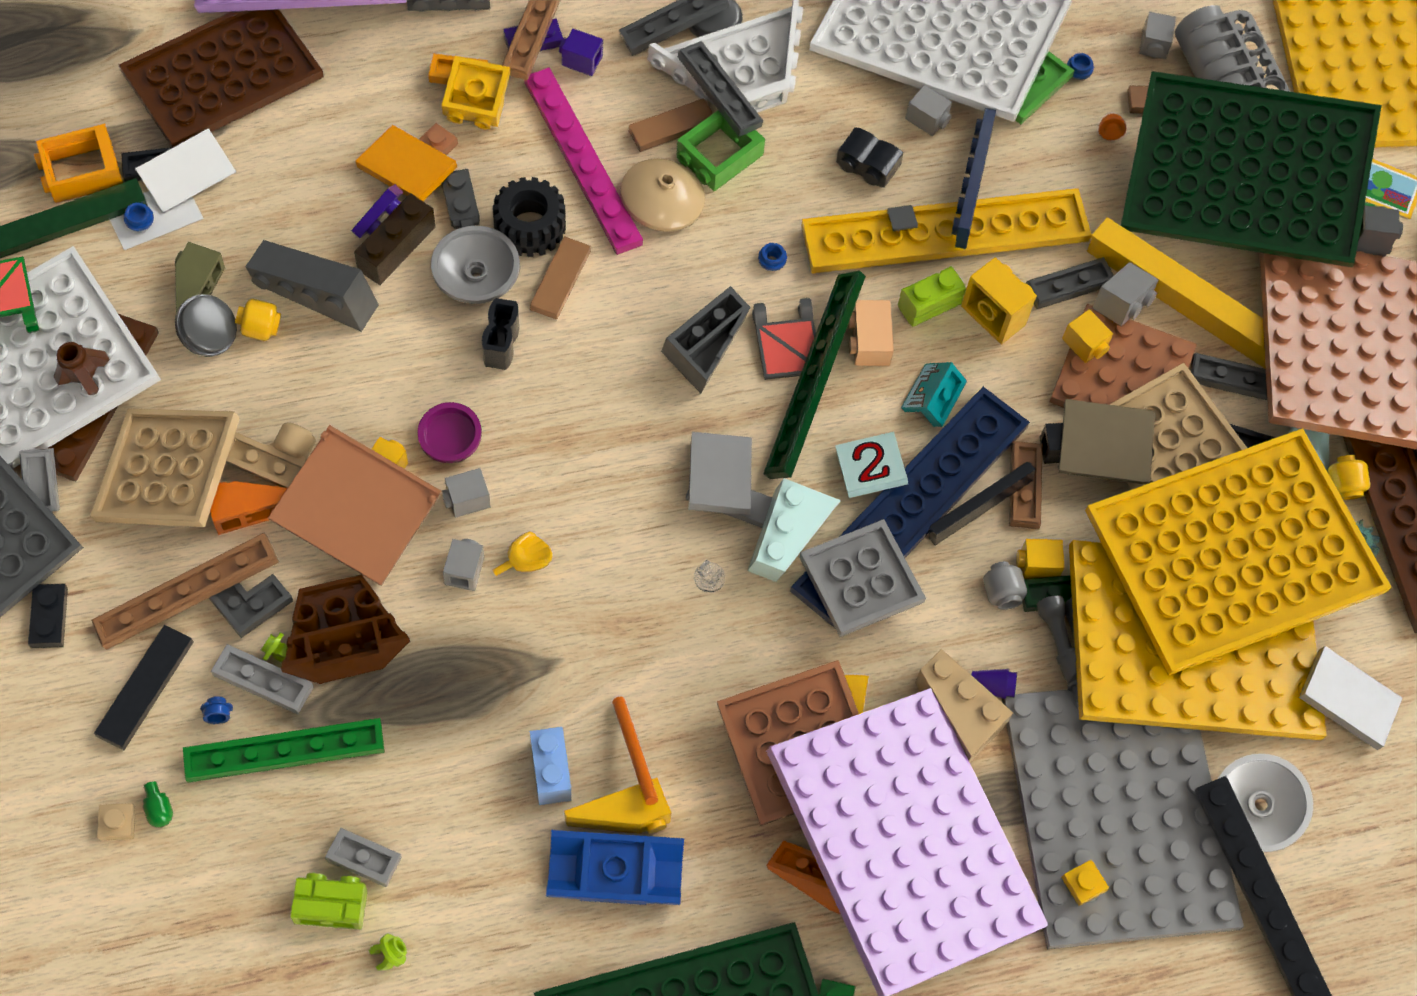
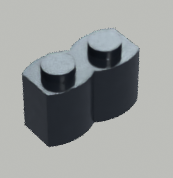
[836,127,903,188]
[482,298,519,370]

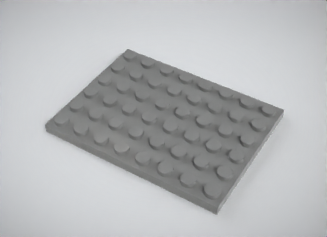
[1002,690,1244,949]

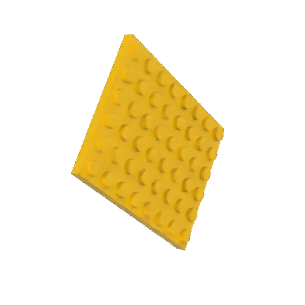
[1272,0,1417,147]
[1085,428,1392,675]
[1069,540,1327,740]

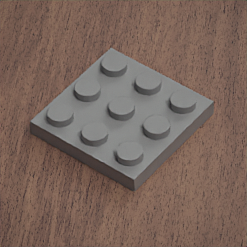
[799,519,926,637]

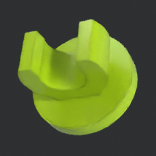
[261,632,287,663]
[369,934,407,970]

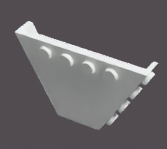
[648,0,803,113]

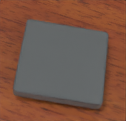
[887,205,918,231]

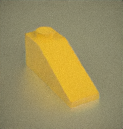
[564,778,671,834]

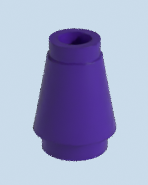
[972,668,1017,699]

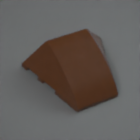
[281,574,410,684]

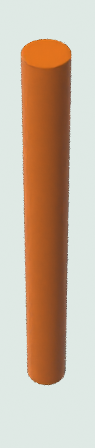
[612,697,658,805]

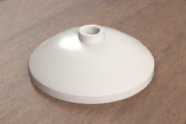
[1218,754,1313,852]

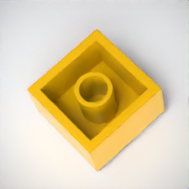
[961,257,1037,345]

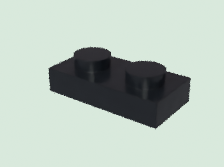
[28,584,68,648]

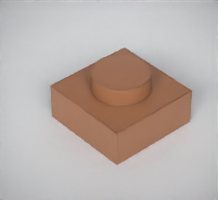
[419,123,458,155]

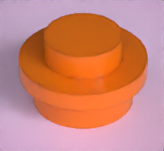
[1098,114,1127,140]

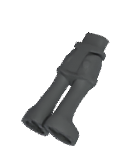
[1037,596,1078,703]

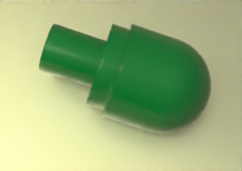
[143,781,173,828]

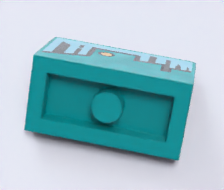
[901,362,967,427]

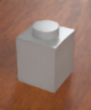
[1139,12,1176,59]
[905,85,952,136]
[441,468,491,518]
[443,539,484,591]

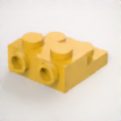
[441,56,510,130]

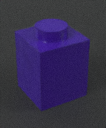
[559,28,603,76]

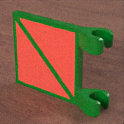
[0,256,39,333]

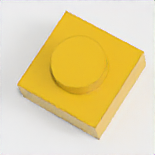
[1061,859,1109,906]

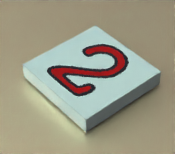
[835,432,908,498]

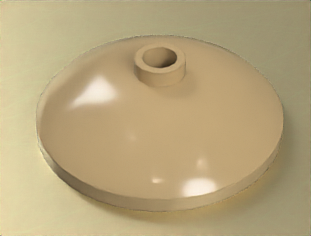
[620,158,705,232]

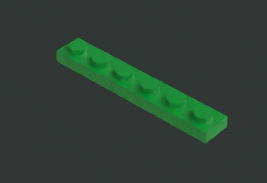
[183,718,385,783]

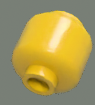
[235,299,281,341]
[1327,455,1370,500]

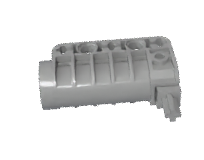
[1175,5,1290,91]

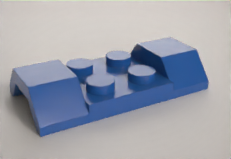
[546,830,684,905]

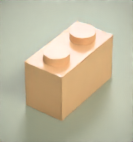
[848,300,894,366]

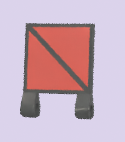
[752,298,816,380]

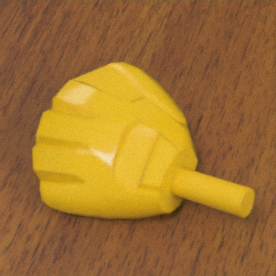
[493,532,553,576]

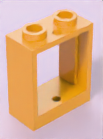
[34,123,123,203]

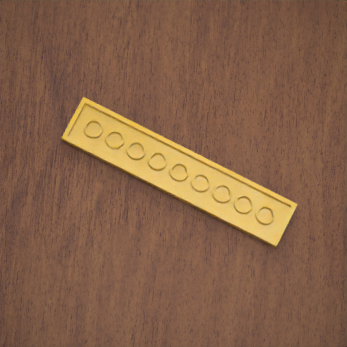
[801,188,1092,273]

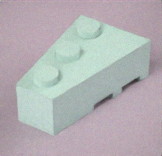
[748,478,841,582]

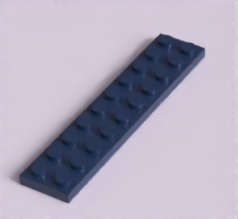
[790,386,1030,628]

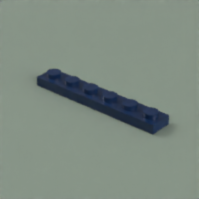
[951,108,996,249]

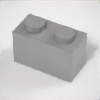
[1093,262,1159,326]

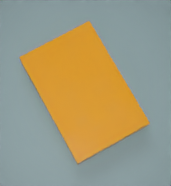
[355,125,458,201]

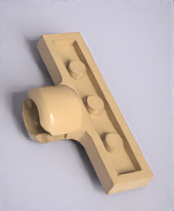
[226,422,316,488]

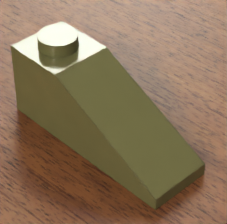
[175,242,225,313]

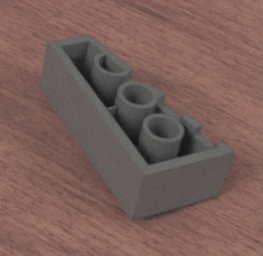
[245,240,379,332]

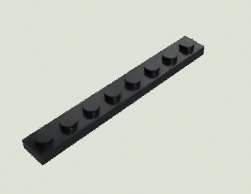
[1195,776,1332,996]

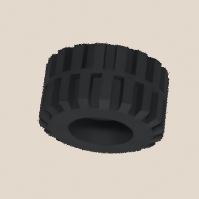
[493,177,566,257]

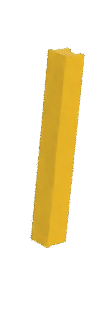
[1086,217,1266,369]

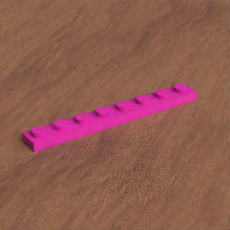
[524,67,643,255]

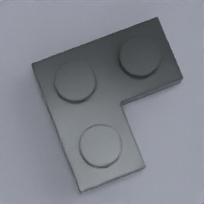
[209,574,293,638]

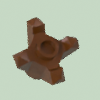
[54,342,110,395]

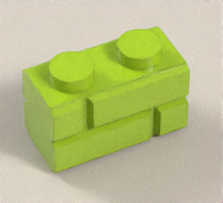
[898,266,966,327]
[291,873,367,930]

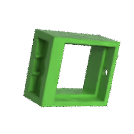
[676,110,765,192]

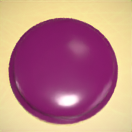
[417,402,482,463]

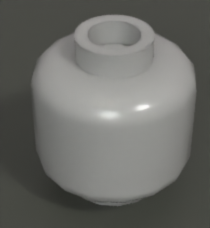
[983,561,1027,610]

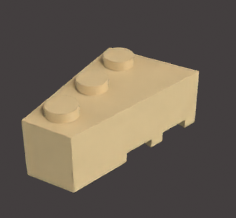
[915,649,1013,763]

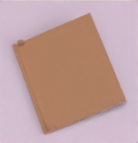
[268,425,441,586]

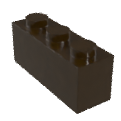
[354,193,435,285]

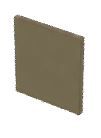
[1058,399,1156,485]

